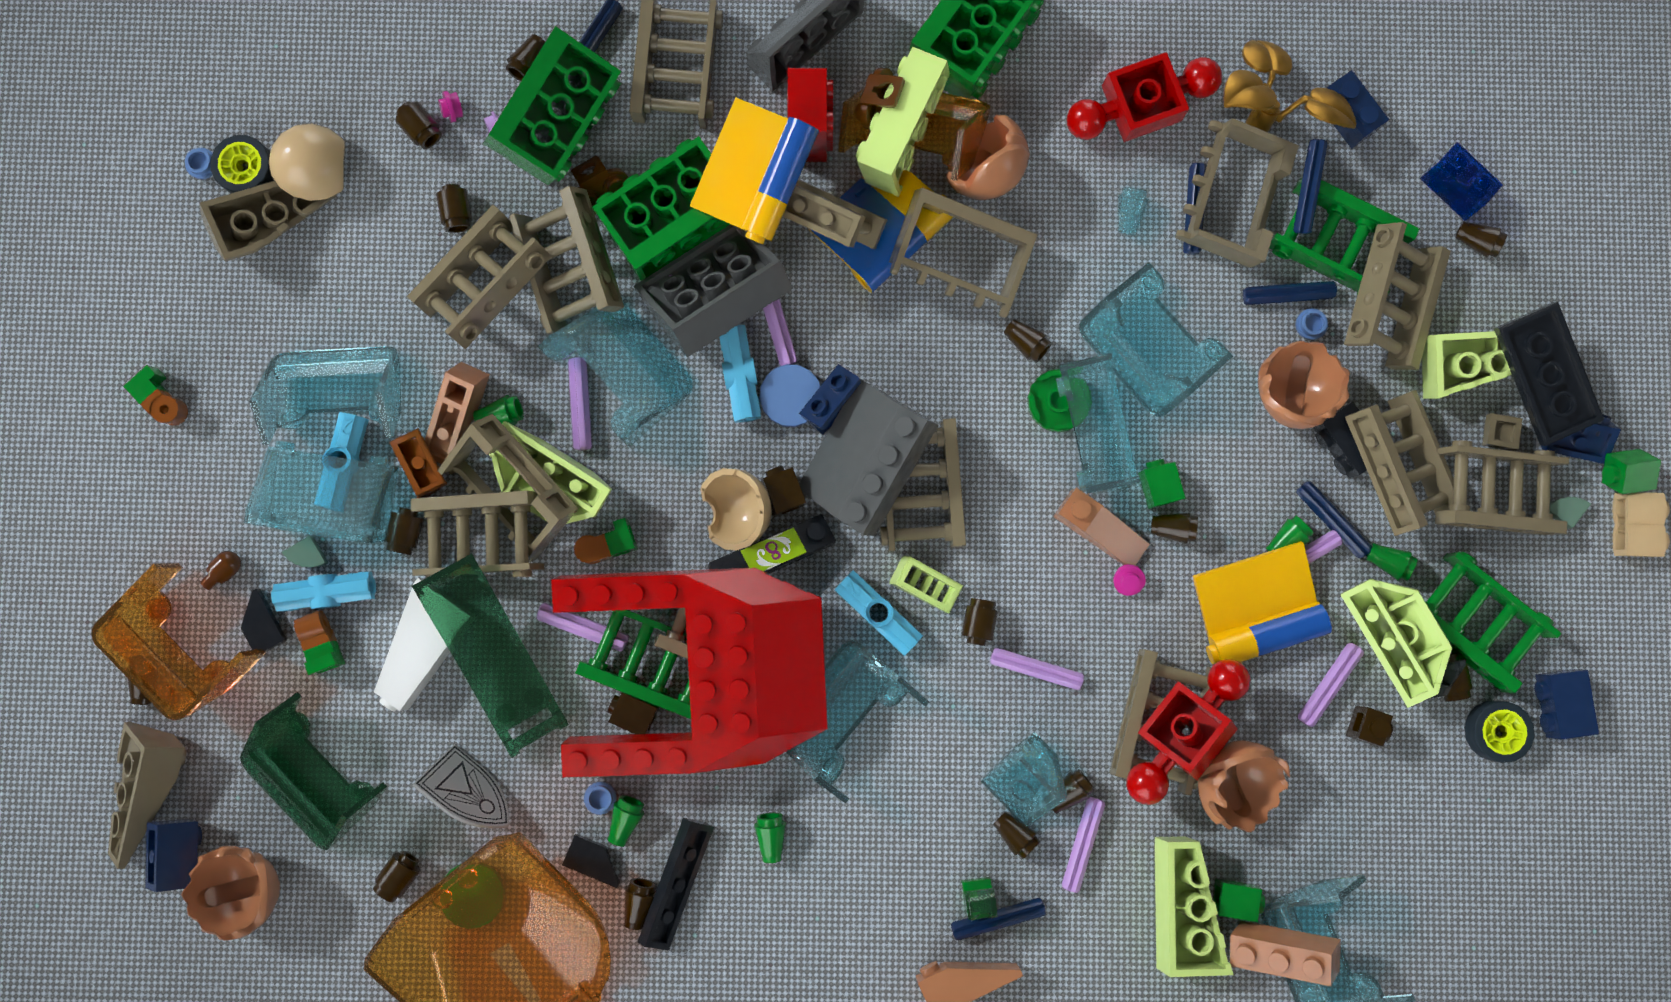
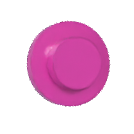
[438,91,463,123]
[1113,564,1146,596]

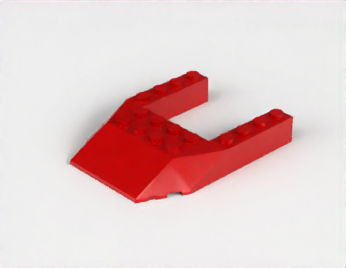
[551,568,828,778]

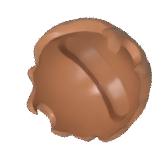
[946,115,1030,201]
[1258,341,1350,429]
[1198,740,1290,832]
[181,845,280,941]

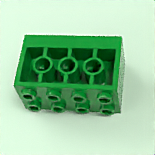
[909,0,1045,106]
[483,26,622,185]
[592,136,730,281]

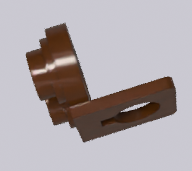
[855,68,905,129]
[571,155,629,214]

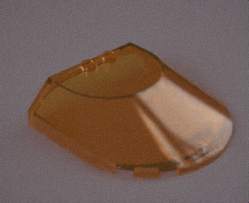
[363,832,611,1002]

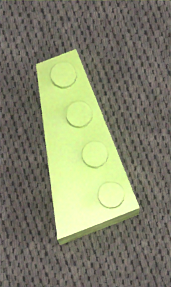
[856,47,950,197]
[1422,331,1512,399]
[1155,836,1233,977]

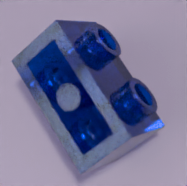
[1420,142,1503,221]

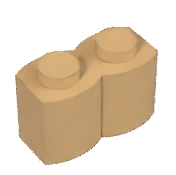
[1612,492,1670,557]

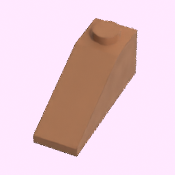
[425,362,490,464]
[1053,487,1150,566]
[916,961,1023,1002]

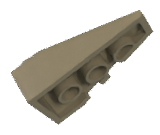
[199,181,336,262]
[108,722,186,869]

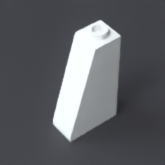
[374,578,476,712]

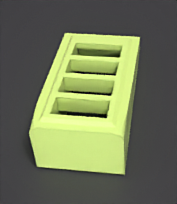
[889,556,963,614]

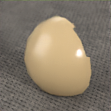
[269,123,345,201]
[700,468,772,551]

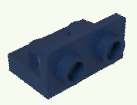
[799,364,861,435]
[1541,414,1621,464]

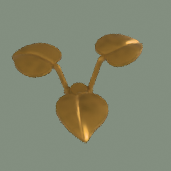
[1224,40,1357,132]

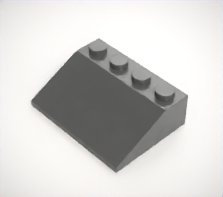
[746,0,864,92]
[633,224,793,357]
[799,379,938,536]

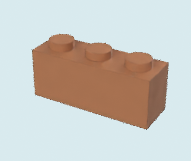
[1230,921,1341,987]

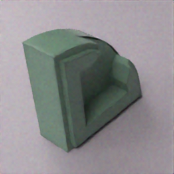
[1550,497,1591,529]
[282,536,328,568]

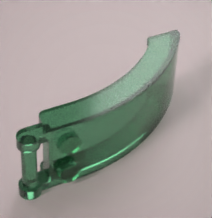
[412,553,569,758]

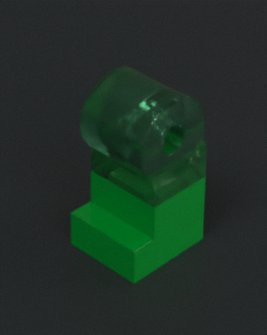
[961,877,998,921]

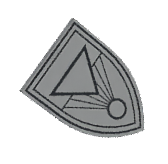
[412,744,509,829]

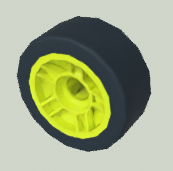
[210,135,275,194]
[1464,701,1535,763]

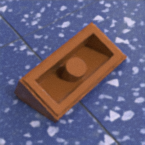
[389,428,447,498]

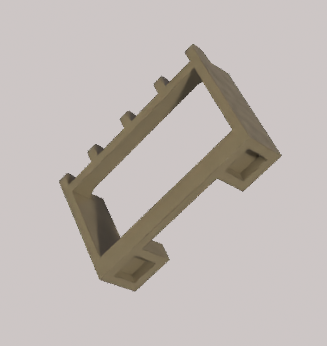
[1175,118,1299,268]
[889,188,1038,318]
[437,414,579,563]

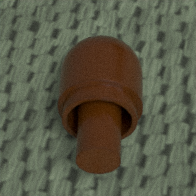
[200,551,241,590]

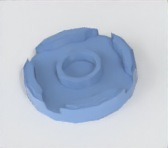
[759,364,820,428]

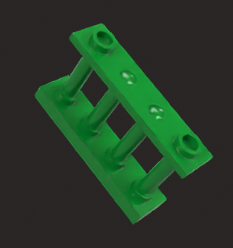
[1269,177,1420,295]
[1425,552,1561,693]
[575,610,691,719]

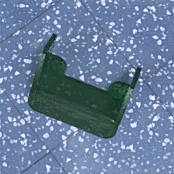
[240,692,387,850]

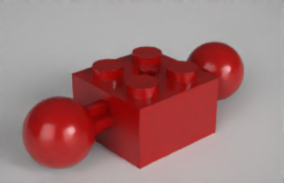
[1066,52,1223,142]
[1126,659,1251,805]

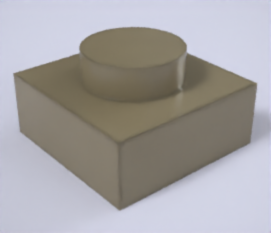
[1482,413,1523,451]

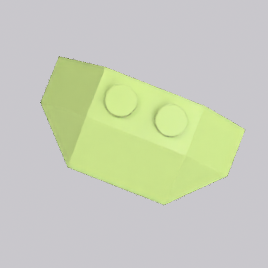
[489,421,612,524]
[1341,579,1452,708]

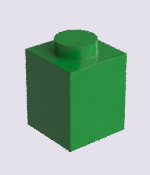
[1601,449,1661,495]
[1138,459,1185,509]
[1212,878,1265,922]

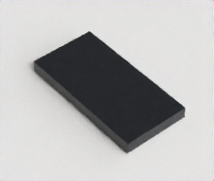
[1494,302,1604,446]

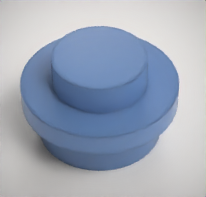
[185,148,213,179]
[1295,308,1328,340]
[584,782,617,815]

